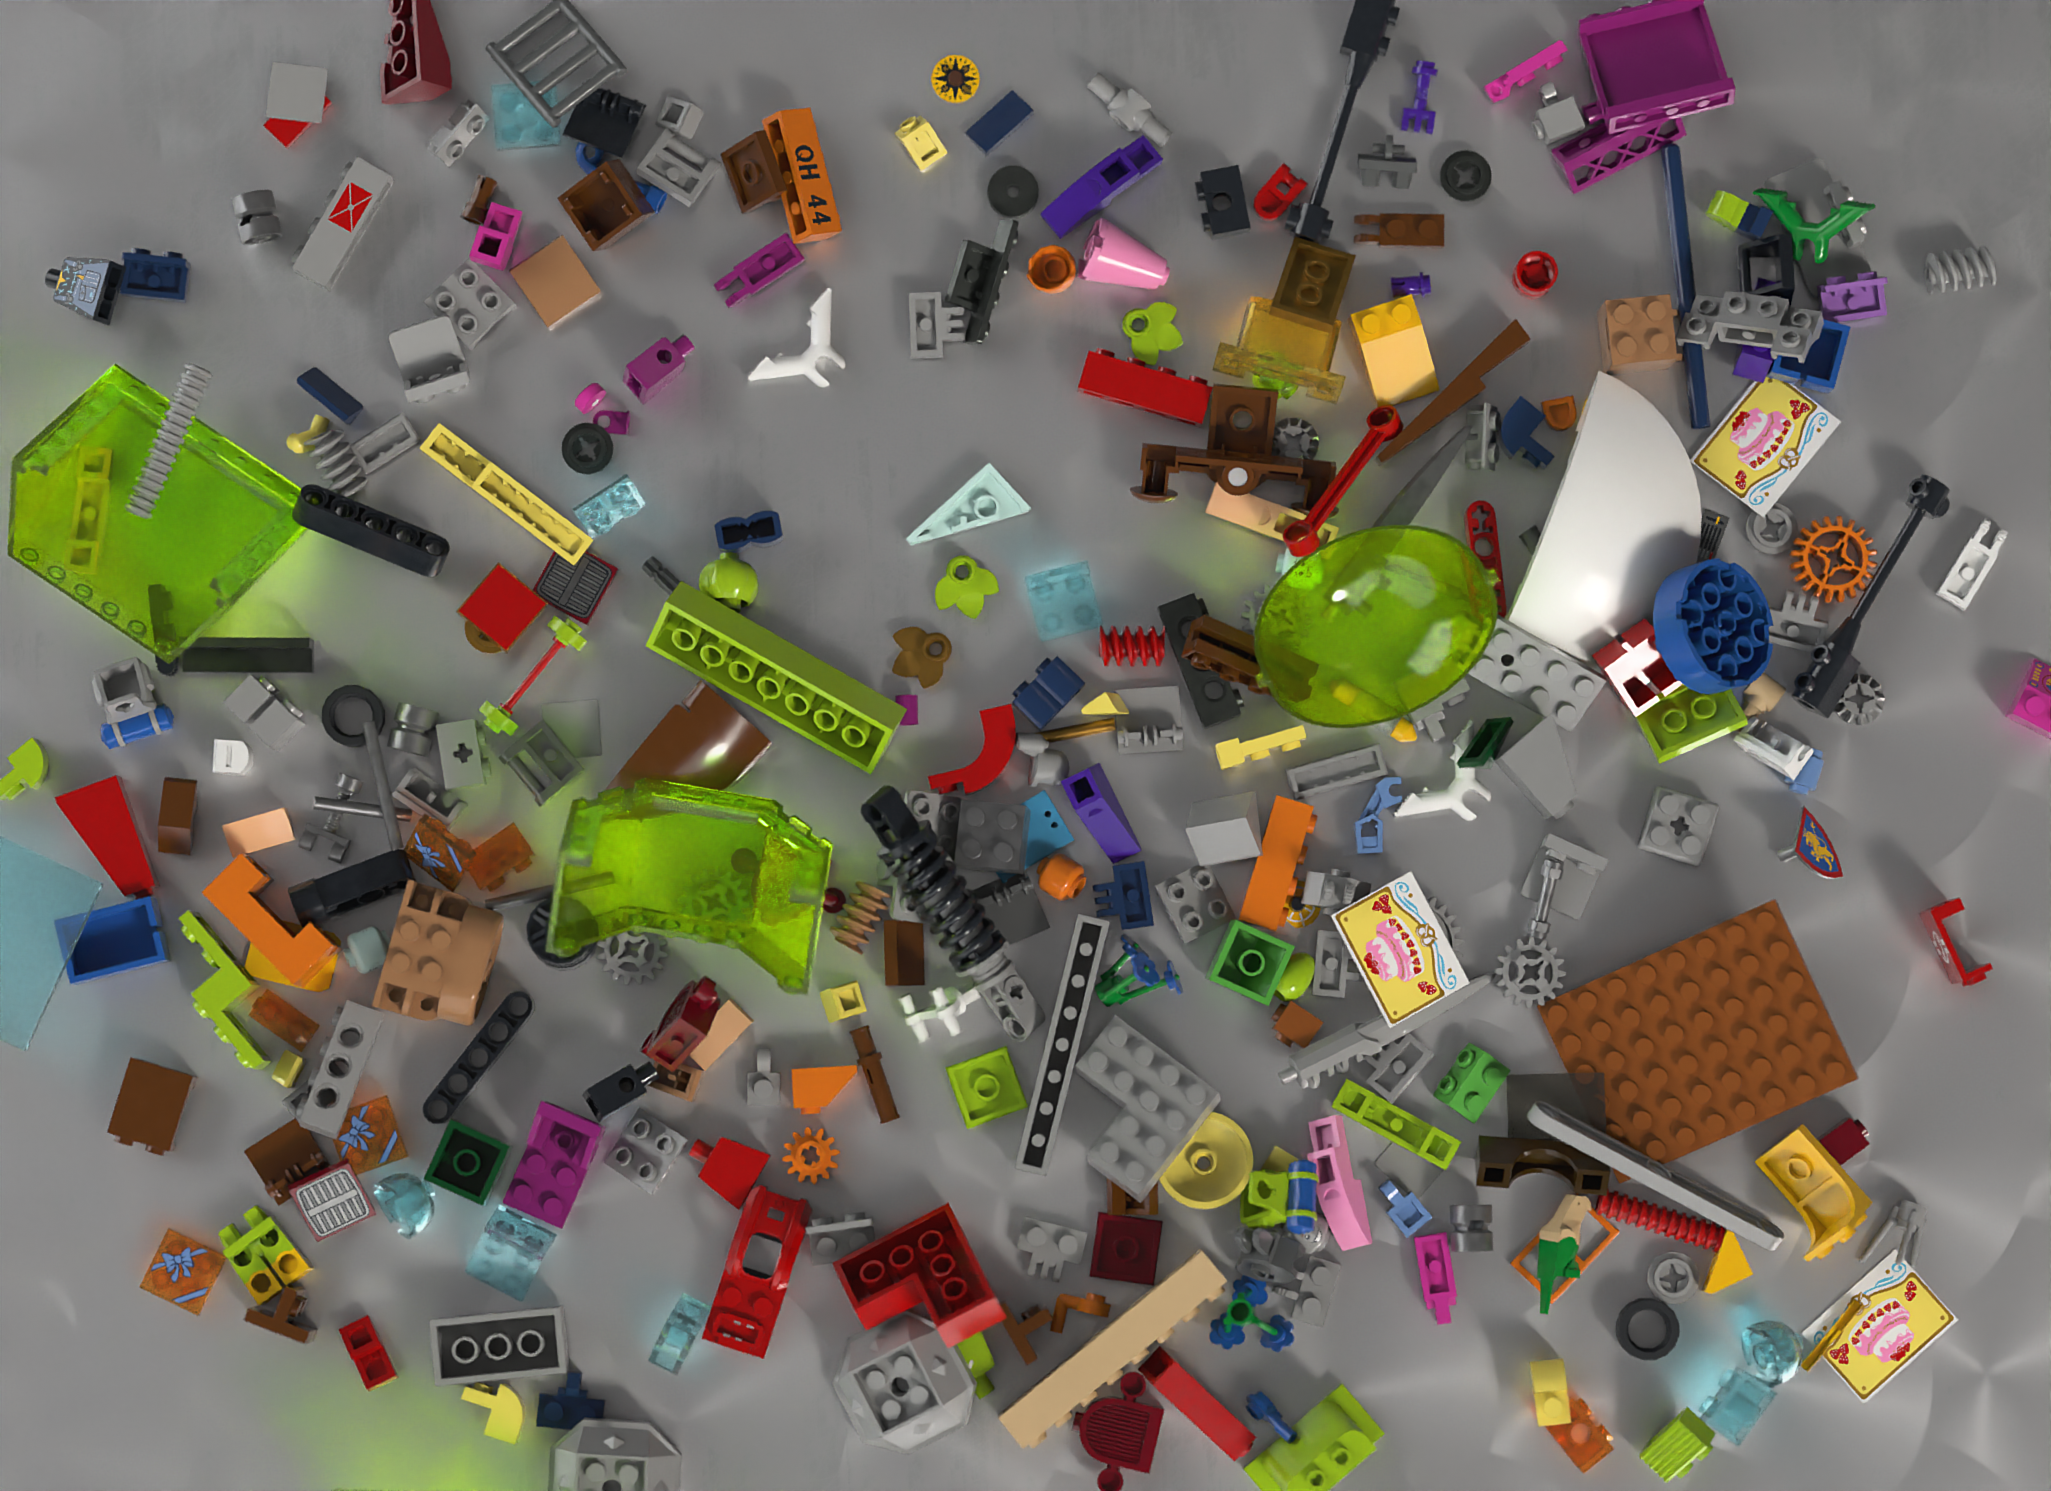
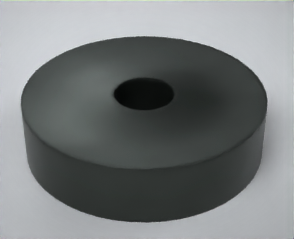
[987,166,1039,219]

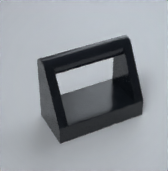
[1737,234,1795,306]

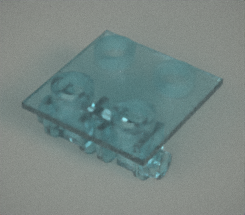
[572,474,646,539]

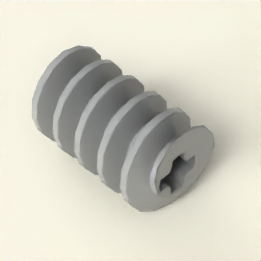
[1925,246,1996,295]
[304,430,367,497]

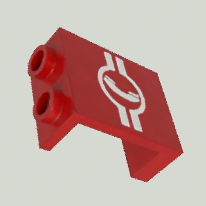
[1919,897,1993,987]

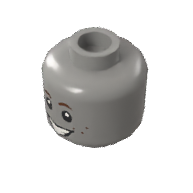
[1280,1212,1331,1254]

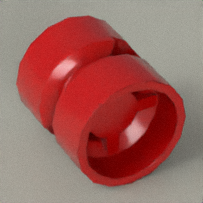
[1512,251,1558,299]

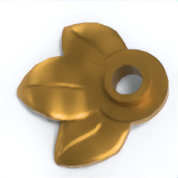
[892,627,952,689]

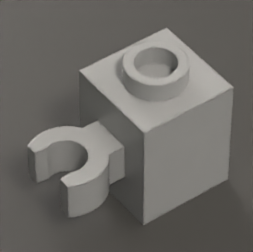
[1532,81,1585,146]

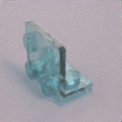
[1024,560,1103,642]
[465,1204,557,1301]

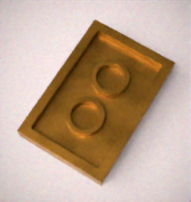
[1269,236,1356,334]

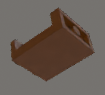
[107,1057,197,1156]

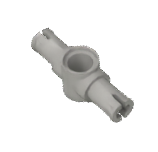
[1087,72,1173,148]

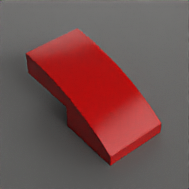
[338,1315,399,1392]

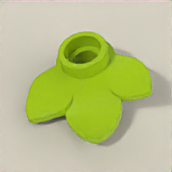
[1122,302,1183,366]
[935,555,999,619]

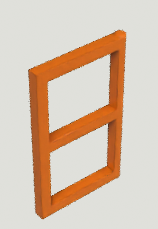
[1510,1193,1620,1304]

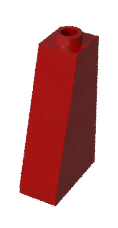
[55,775,160,900]
[1137,1346,1257,1462]

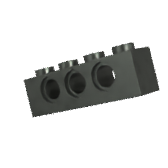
[1157,593,1244,729]

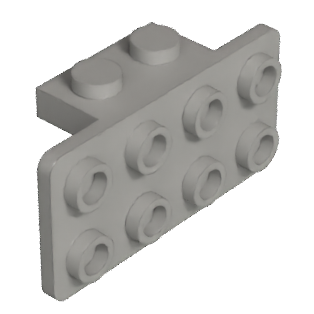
[1764,158,1871,297]
[876,790,962,925]

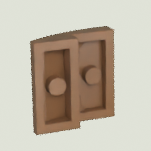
[509,235,601,327]

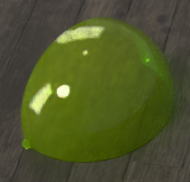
[1254,525,1499,728]

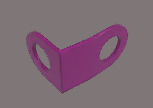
[593,410,631,435]

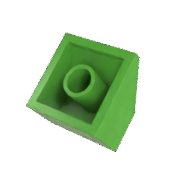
[1205,919,1295,1006]

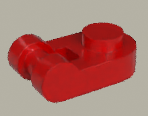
[1253,163,1308,221]

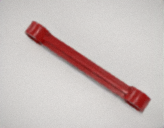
[1282,405,1404,557]

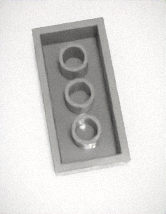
[429,1306,569,1386]

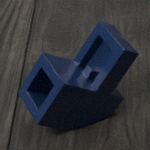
[1498,396,1555,470]

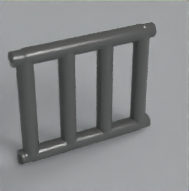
[485,0,627,128]

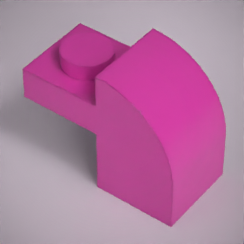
[469,202,523,271]

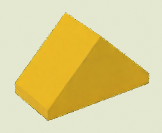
[1701,1230,1753,1294]

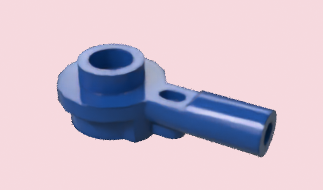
[1246,1391,1297,1443]

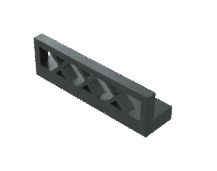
[179,637,314,673]

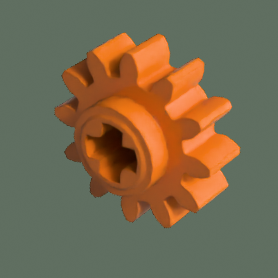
[782,1127,840,1185]

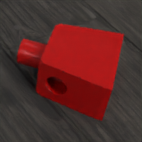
[688,1137,771,1210]

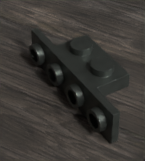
[944,220,1019,344]

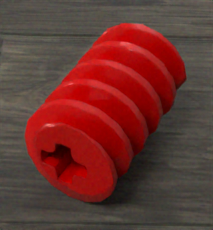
[1099,626,1165,667]

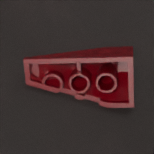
[380,0,452,105]

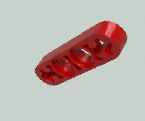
[1464,500,1507,625]

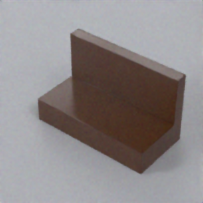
[884,920,925,986]

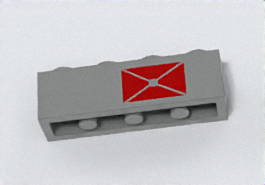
[292,157,394,292]

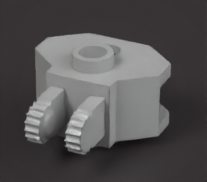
[1301,869,1371,916]

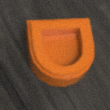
[1541,395,1577,431]

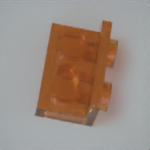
[460,822,536,893]

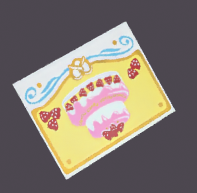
[1690,377,1842,518]
[1331,871,1470,1028]
[1801,1249,1958,1404]

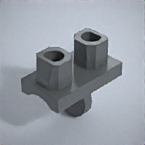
[1357,135,1417,189]

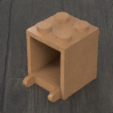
[1597,294,1684,375]

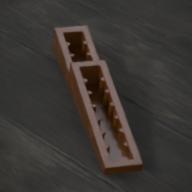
[1375,319,1531,466]

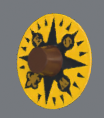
[931,55,979,103]

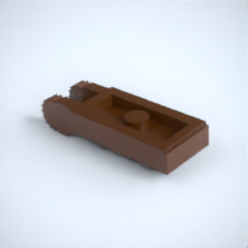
[1354,213,1444,248]

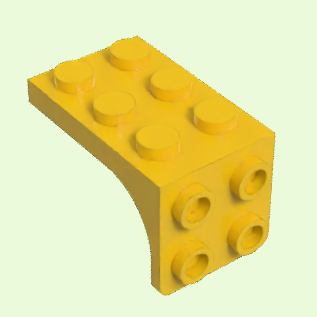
[1755,1123,1872,1262]

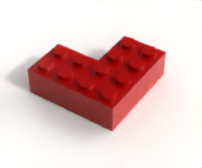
[832,1203,1007,1348]

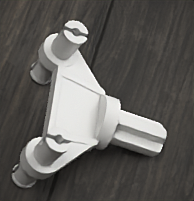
[898,980,983,1043]

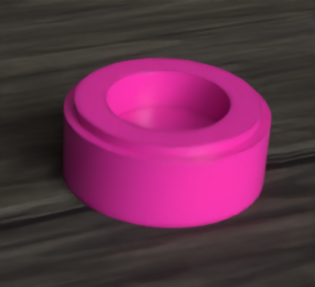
[575,383,606,414]

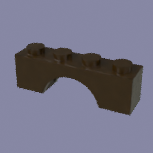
[1475,1135,1611,1196]

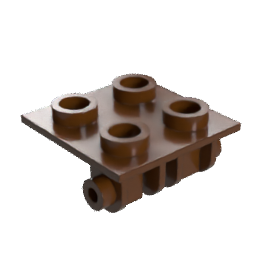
[244,1118,331,1206]

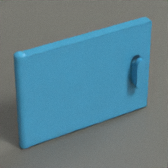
[996,790,1074,883]

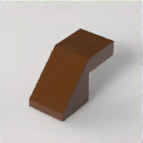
[158,777,197,855]

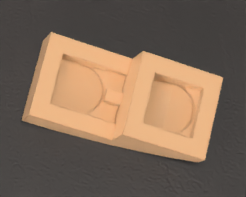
[689,998,754,1071]

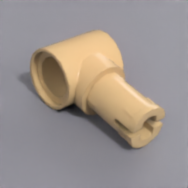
[1735,672,1786,733]

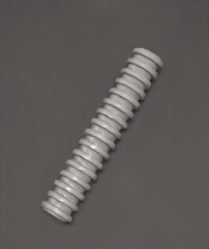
[124,363,213,519]

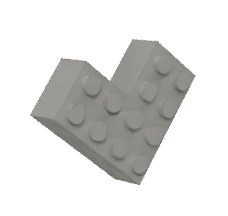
[1075,1015,1220,1203]

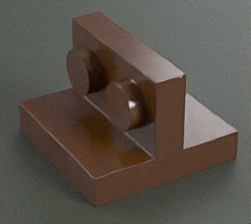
[720,130,787,214]
[244,1285,318,1344]
[999,1300,1053,1365]

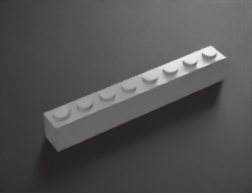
[1015,914,1110,1176]

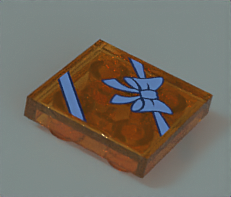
[404,814,477,892]
[332,1095,409,1175]
[139,1228,227,1316]

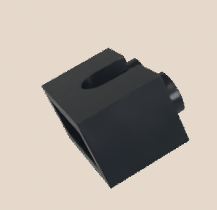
[1195,165,1251,240]

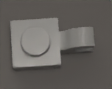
[747,1049,781,1105]

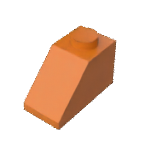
[791,1065,858,1114]

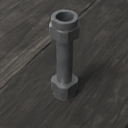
[1527,859,1564,939]

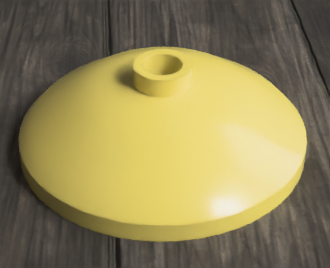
[1159,1112,1253,1209]

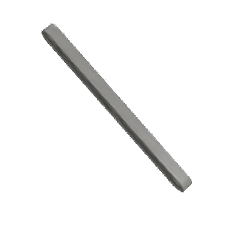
[1527,1100,1784,1251]

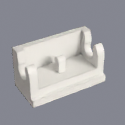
[1733,716,1814,780]

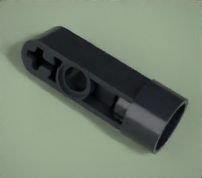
[288,849,416,929]

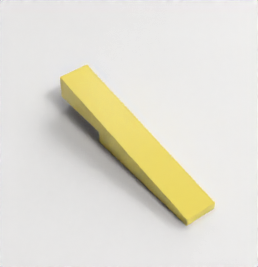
[419,423,594,566]

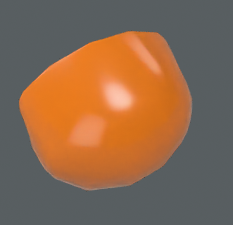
[1027,245,1076,294]

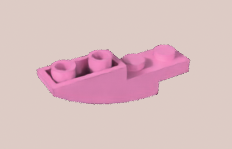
[1307,1115,1372,1251]

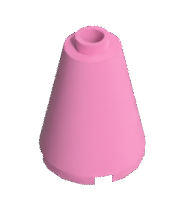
[1077,217,1170,290]

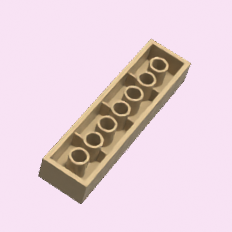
[998,1249,1227,1449]

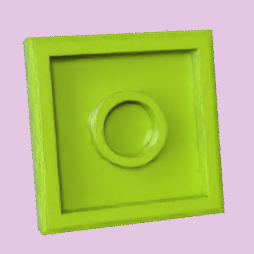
[945,1046,1028,1129]

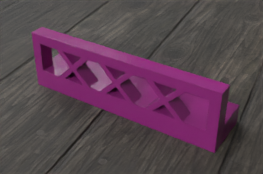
[1550,117,1687,194]

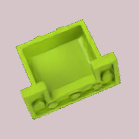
[1243,1383,1385,1491]

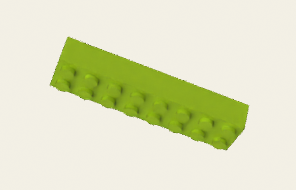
[646,581,907,774]

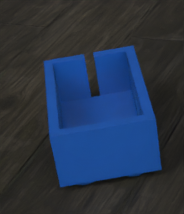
[55,896,172,985]

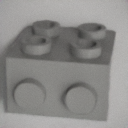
[388,314,470,403]

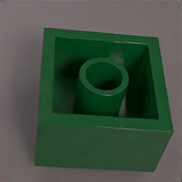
[423,1119,513,1206]

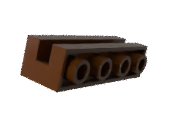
[1181,615,1318,707]

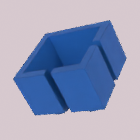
[1766,319,1850,394]

